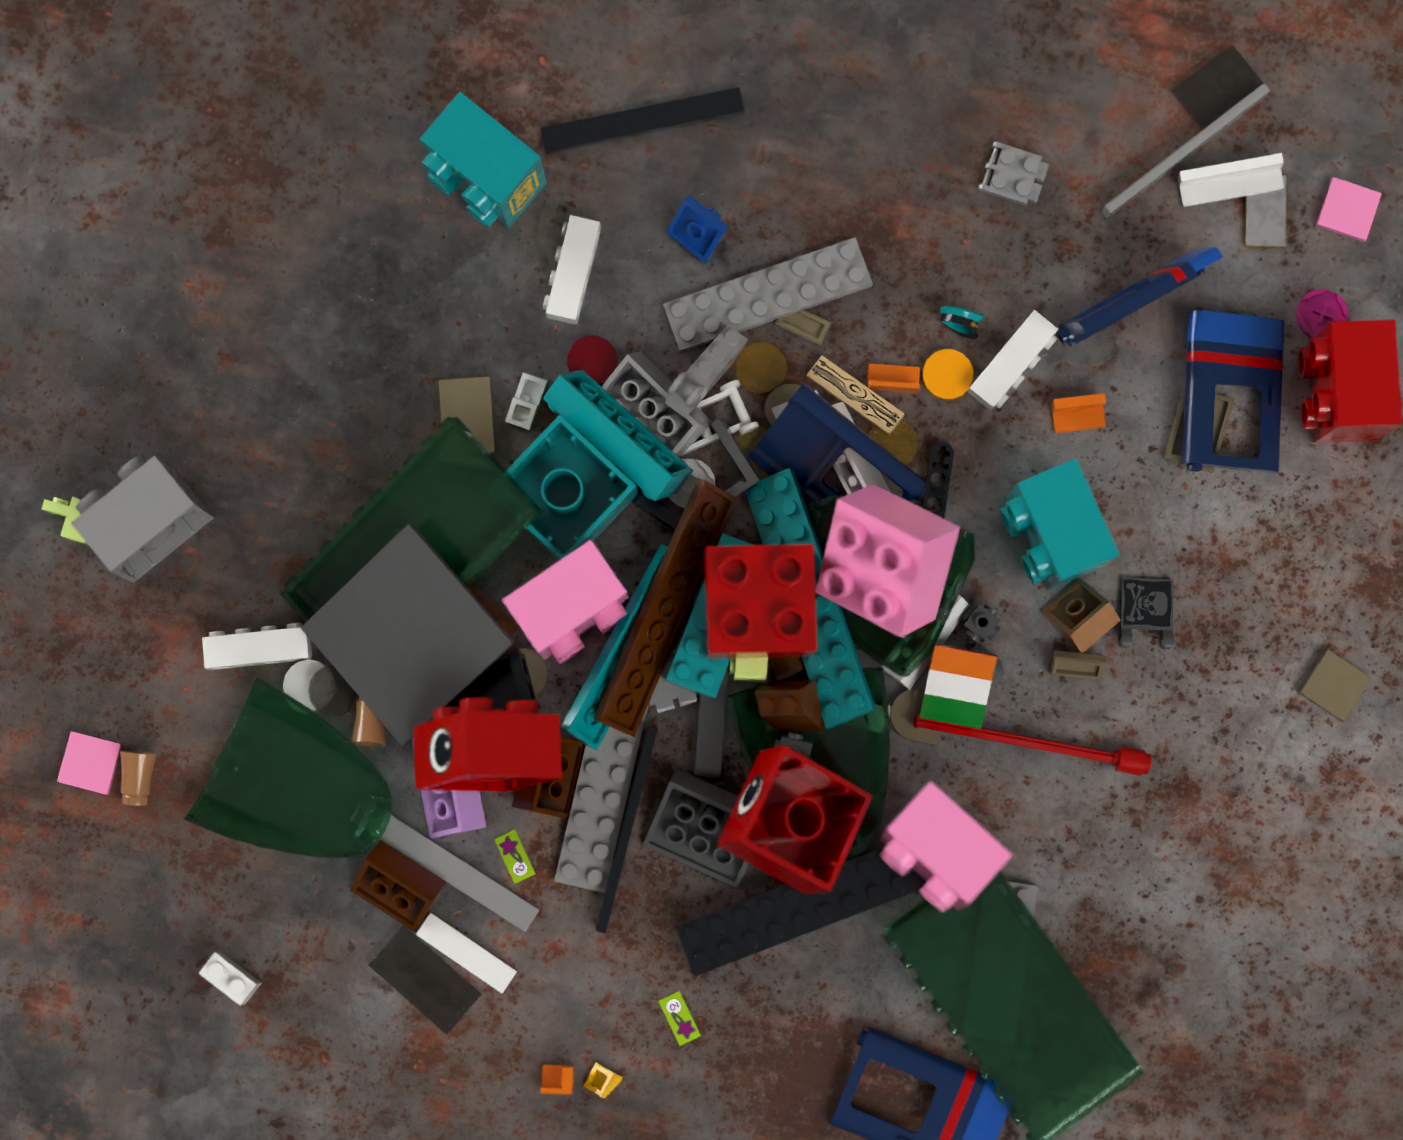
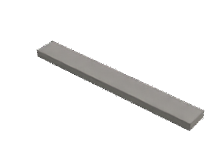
[1101,84,1270,219]
[350,798,540,932]

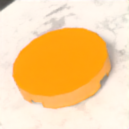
[922,349,973,400]

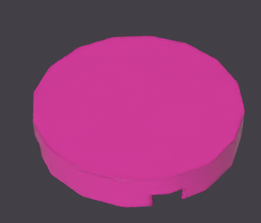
[1295,289,1349,338]

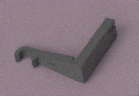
[710,417,762,497]

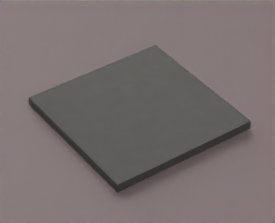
[301,523,515,746]

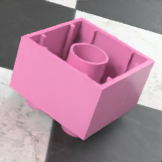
[816,484,960,637]
[502,540,630,665]
[879,781,1012,913]

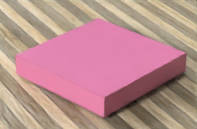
[1316,177,1382,242]
[57,731,123,795]

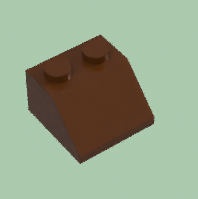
[755,679,825,732]

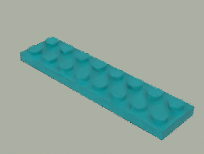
[561,545,668,751]

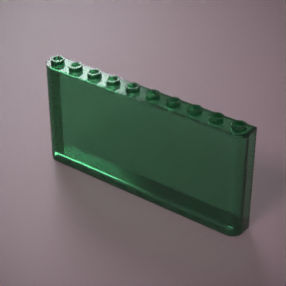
[280,416,543,622]
[884,870,1144,1140]

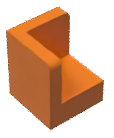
[540,1064,574,1095]

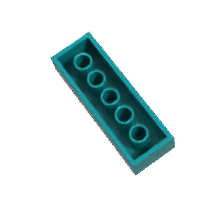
[543,369,694,501]
[666,533,752,700]

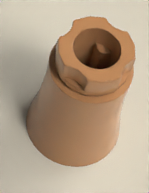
[350,697,387,747]
[120,751,157,806]

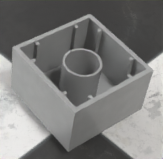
[71,455,214,583]

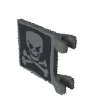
[1119,577,1174,650]

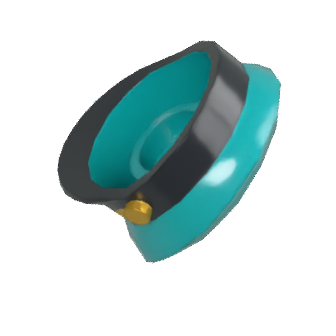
[939,305,986,339]

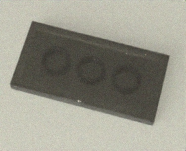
[369,925,482,1035]

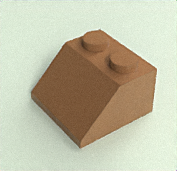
[1041,578,1120,653]

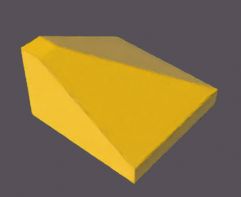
[584,1063,623,1098]

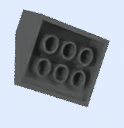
[643,769,749,888]

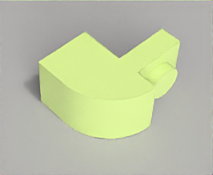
[42,496,88,545]

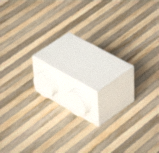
[199,951,261,1006]

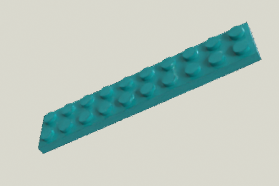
[745,468,876,729]

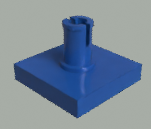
[666,195,729,263]

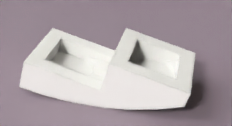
[505,372,548,430]

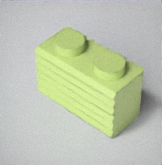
[729,658,768,683]

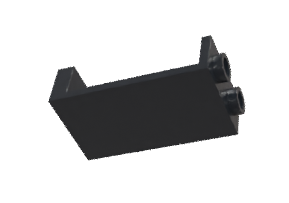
[446,653,537,709]

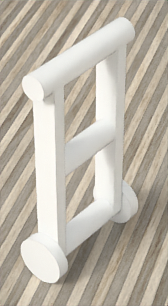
[681,380,759,456]

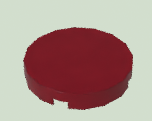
[567,335,618,386]

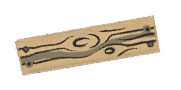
[806,355,905,436]

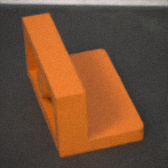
[867,363,920,394]
[1051,393,1106,433]

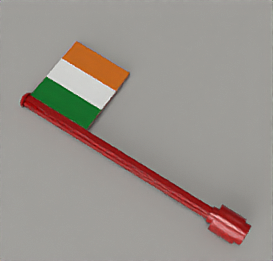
[913,643,1152,776]

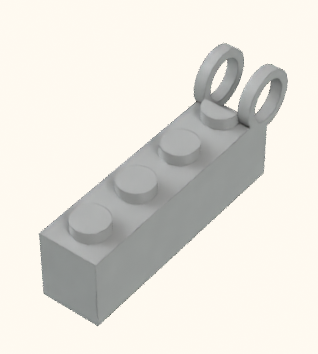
[665,324,748,418]

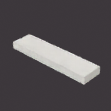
[416,912,518,994]

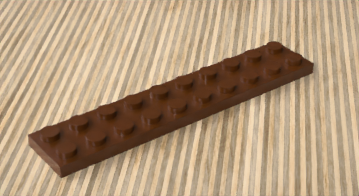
[593,478,737,737]

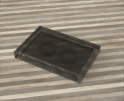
[1172,44,1264,130]

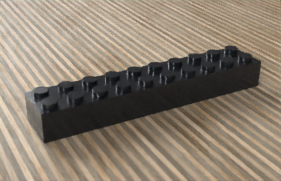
[676,846,926,977]

